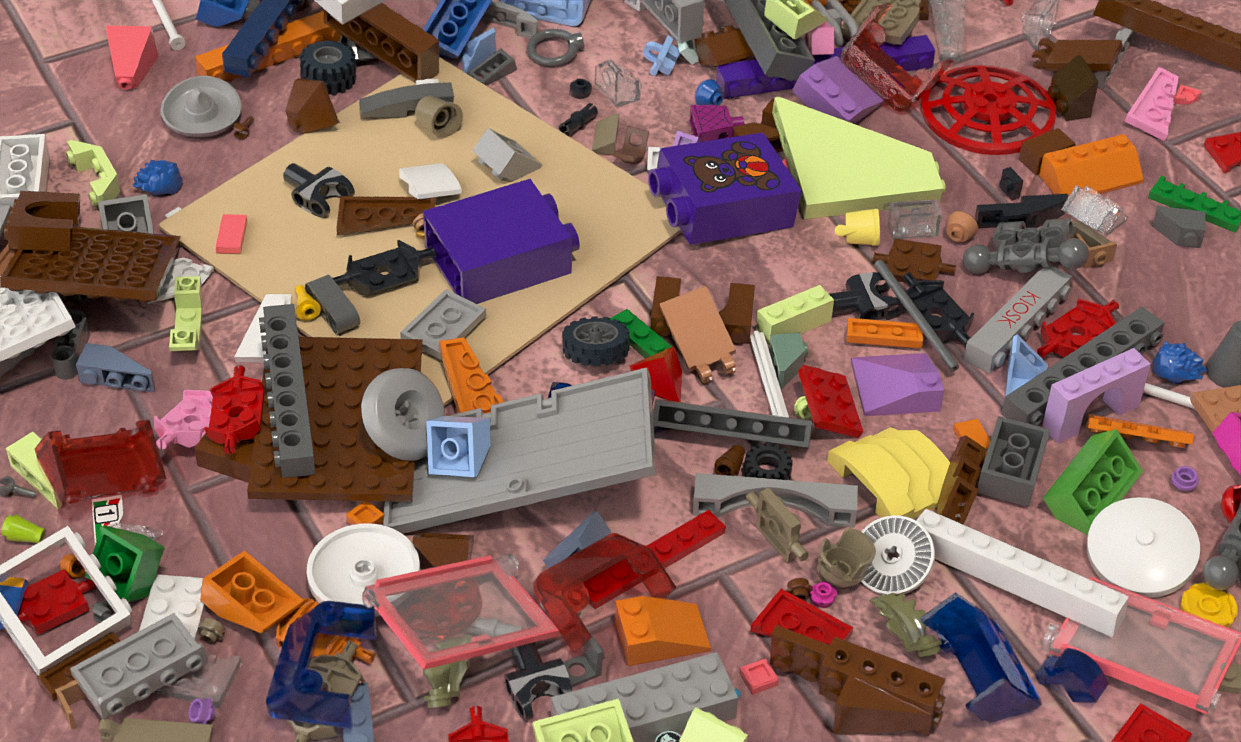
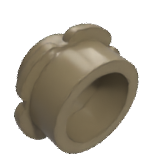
[197,618,225,643]

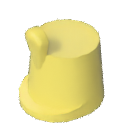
[835,208,880,246]

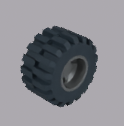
[300,40,356,95]

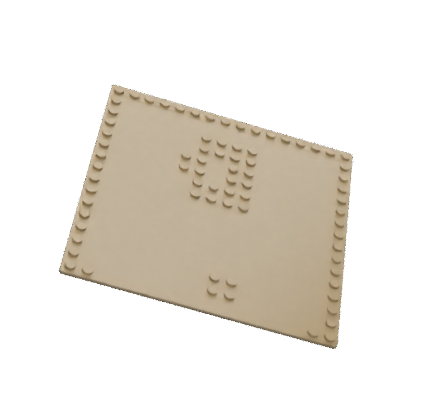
[159,57,682,406]

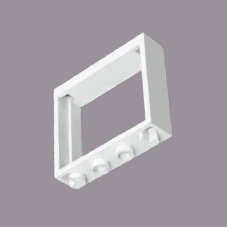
[0,526,132,675]

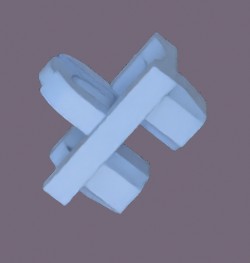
[643,36,680,76]

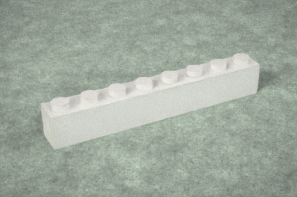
[916,509,1129,638]

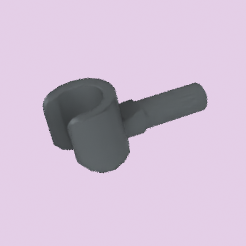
[0,476,37,498]
[93,600,112,623]

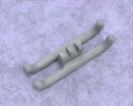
[810,0,860,47]

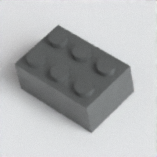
[977,416,1050,507]

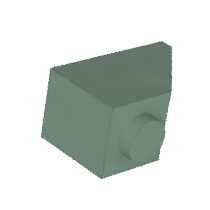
[769,332,808,388]

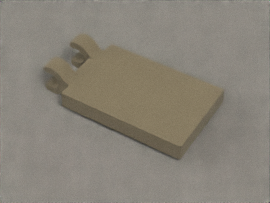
[98,718,214,742]

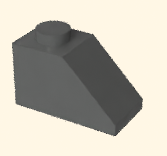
[1153,206,1206,248]

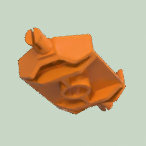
[276,598,376,664]

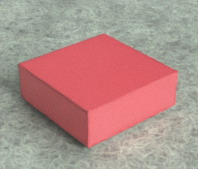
[740,658,779,695]

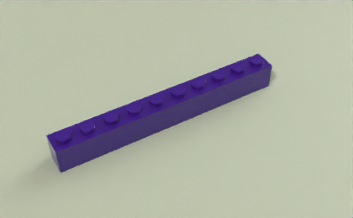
[716,35,936,99]

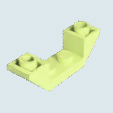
[66,140,120,211]
[169,276,203,351]

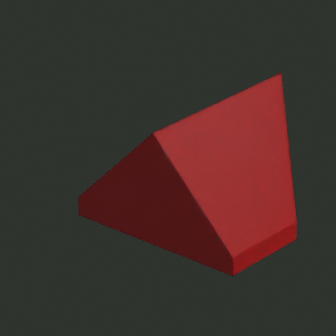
[629,347,682,402]

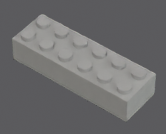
[551,652,738,742]

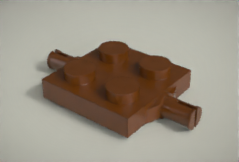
[873,238,956,283]

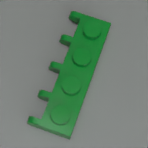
[1148,175,1241,233]

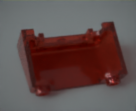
[34,420,167,504]

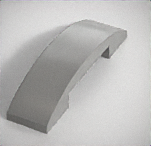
[480,1,538,39]

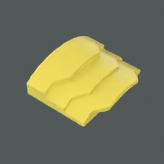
[827,427,950,519]

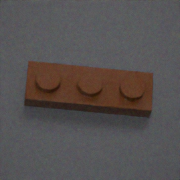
[36,631,120,702]

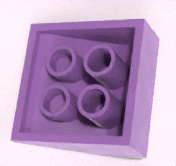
[792,56,885,124]

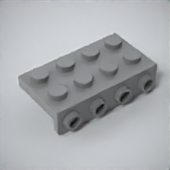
[70,613,207,719]

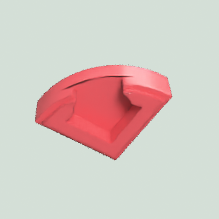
[1173,85,1202,105]

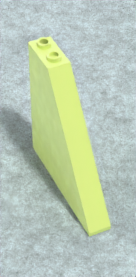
[772,97,945,219]

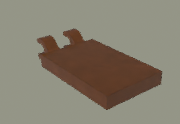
[1032,38,1123,71]

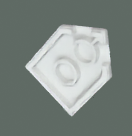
[147,257,214,304]

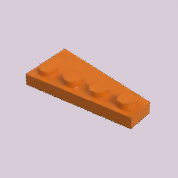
[438,337,504,414]
[1085,414,1194,448]

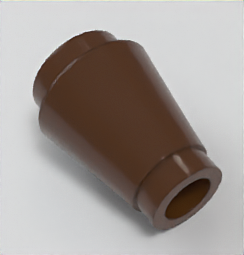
[714,445,746,476]

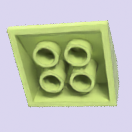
[532,699,633,742]

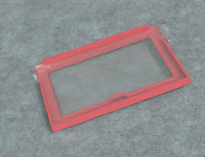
[362,553,559,670]
[1041,577,1241,714]

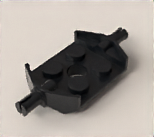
[332,240,436,295]
[902,272,974,348]

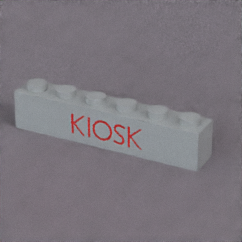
[964,265,1072,373]

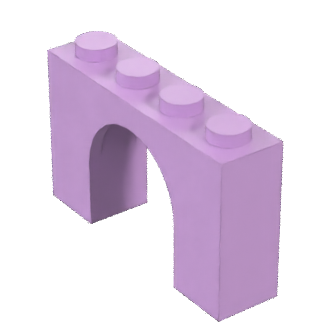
[1042,348,1151,444]

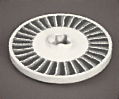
[861,515,935,596]

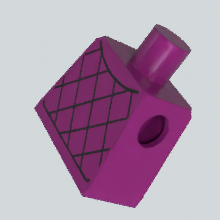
[689,105,744,142]

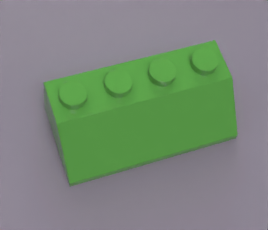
[1043,429,1143,535]

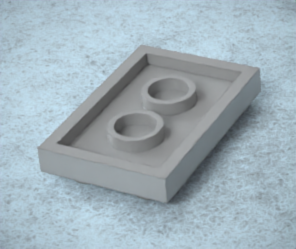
[400,289,486,360]

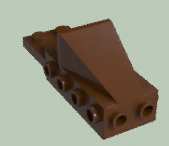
[770,625,946,736]

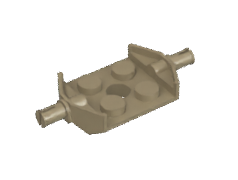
[282,641,365,742]

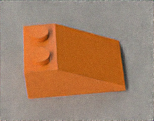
[200,550,304,633]
[615,596,711,666]

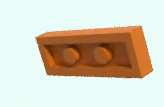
[846,318,923,349]

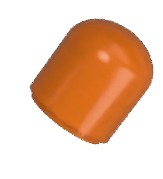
[60,553,86,578]

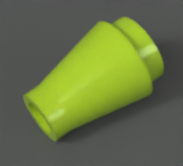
[1,514,46,544]

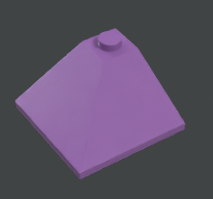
[851,353,944,416]

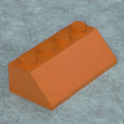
[1039,134,1144,203]

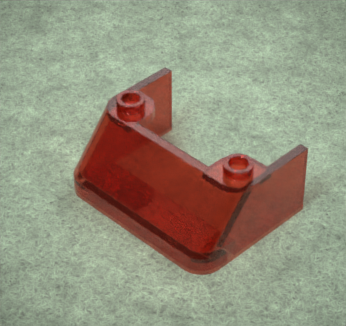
[840,3,954,112]
[533,533,677,654]

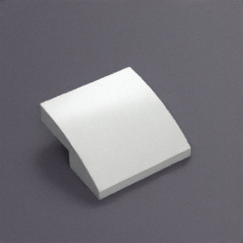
[399,163,462,199]

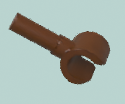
[234,116,254,140]

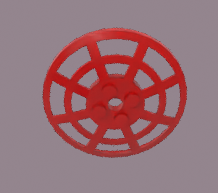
[921,65,1056,155]

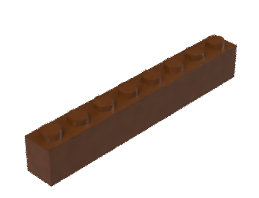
[1093,0,1241,72]

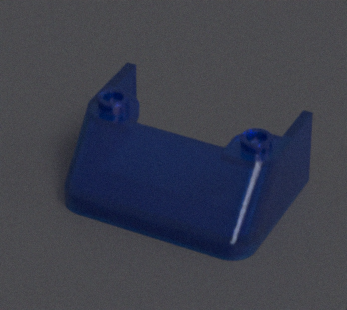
[920,592,1042,723]
[266,601,377,728]

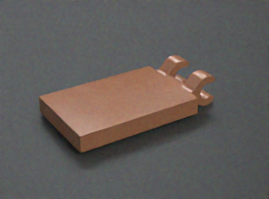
[660,286,736,384]

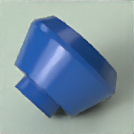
[695,79,724,105]

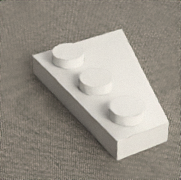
[234,294,292,363]

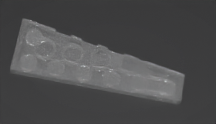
[928,0,966,62]

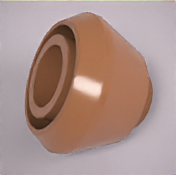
[946,211,978,242]

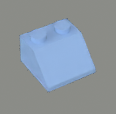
[426,416,491,477]

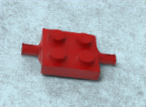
[17,569,97,635]

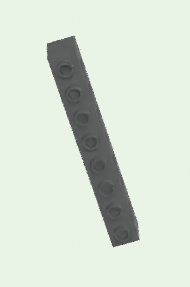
[259,304,315,478]
[1001,307,1165,426]

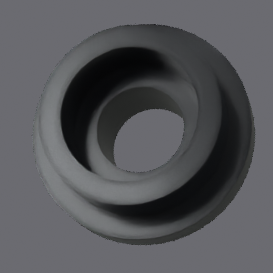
[570,78,592,99]

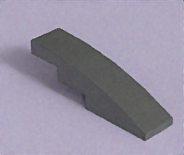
[359,82,454,118]

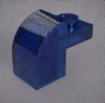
[1035,648,1109,703]

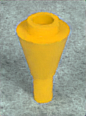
[295,285,321,321]

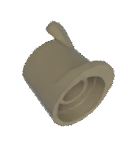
[415,95,463,137]

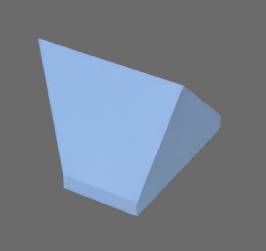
[460,28,496,74]
[1005,334,1048,396]

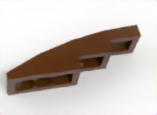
[937,435,986,525]

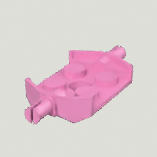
[154,390,213,449]

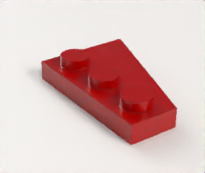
[750,589,853,645]

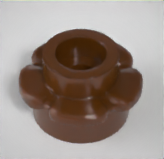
[786,578,813,601]

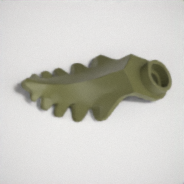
[870,593,942,657]
[423,637,470,708]

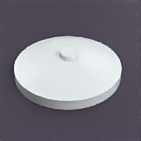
[1087,497,1200,598]
[307,523,420,618]

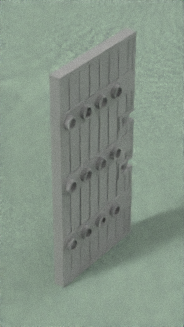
[383,368,657,534]

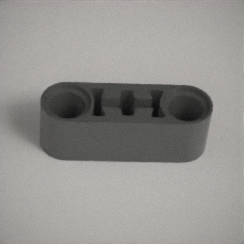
[305,274,361,334]
[51,310,90,380]

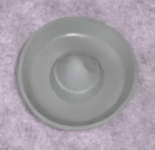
[161,76,241,137]
[361,368,445,461]

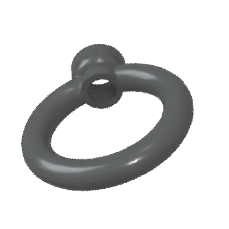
[527,29,585,67]

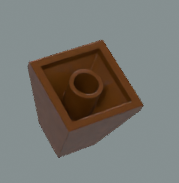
[285,78,340,133]
[413,532,474,567]

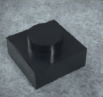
[1000,167,1023,201]

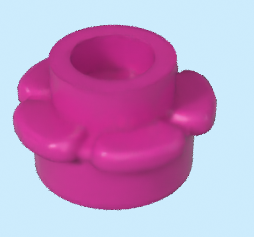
[809,582,837,608]

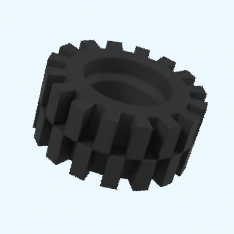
[744,442,793,480]

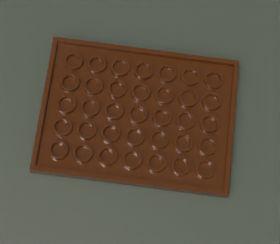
[247,337,423,502]

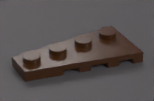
[336,196,436,235]

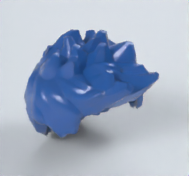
[133,160,183,196]
[1152,341,1207,384]

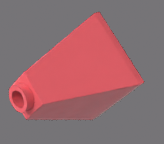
[106,25,159,90]

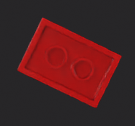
[798,365,864,438]

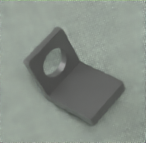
[563,631,605,687]

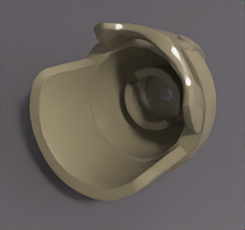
[817,528,876,588]

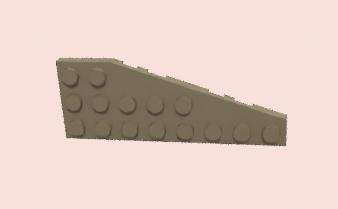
[840,0,921,45]

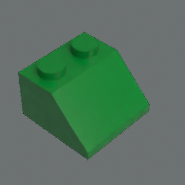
[85,526,165,602]

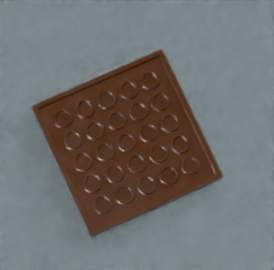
[0,227,181,303]

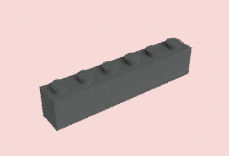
[653,399,813,448]

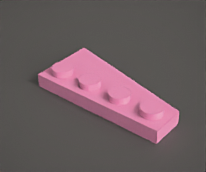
[1124,67,1179,142]

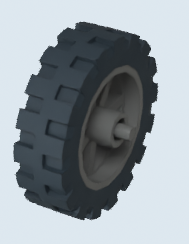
[562,316,630,366]

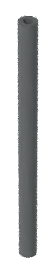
[874,260,959,372]

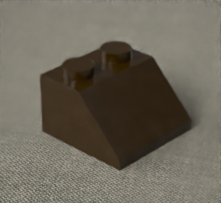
[1048,55,1099,121]

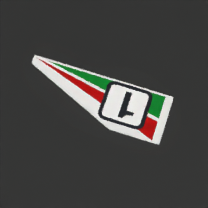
[92,495,123,544]

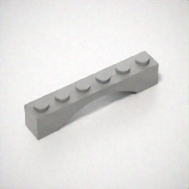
[693,473,858,528]

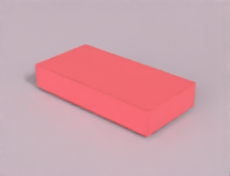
[216,214,247,254]

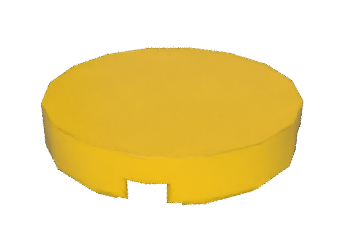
[1180,583,1238,628]

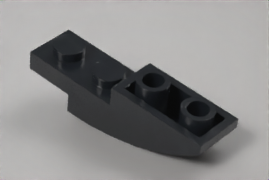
[974,194,1069,229]

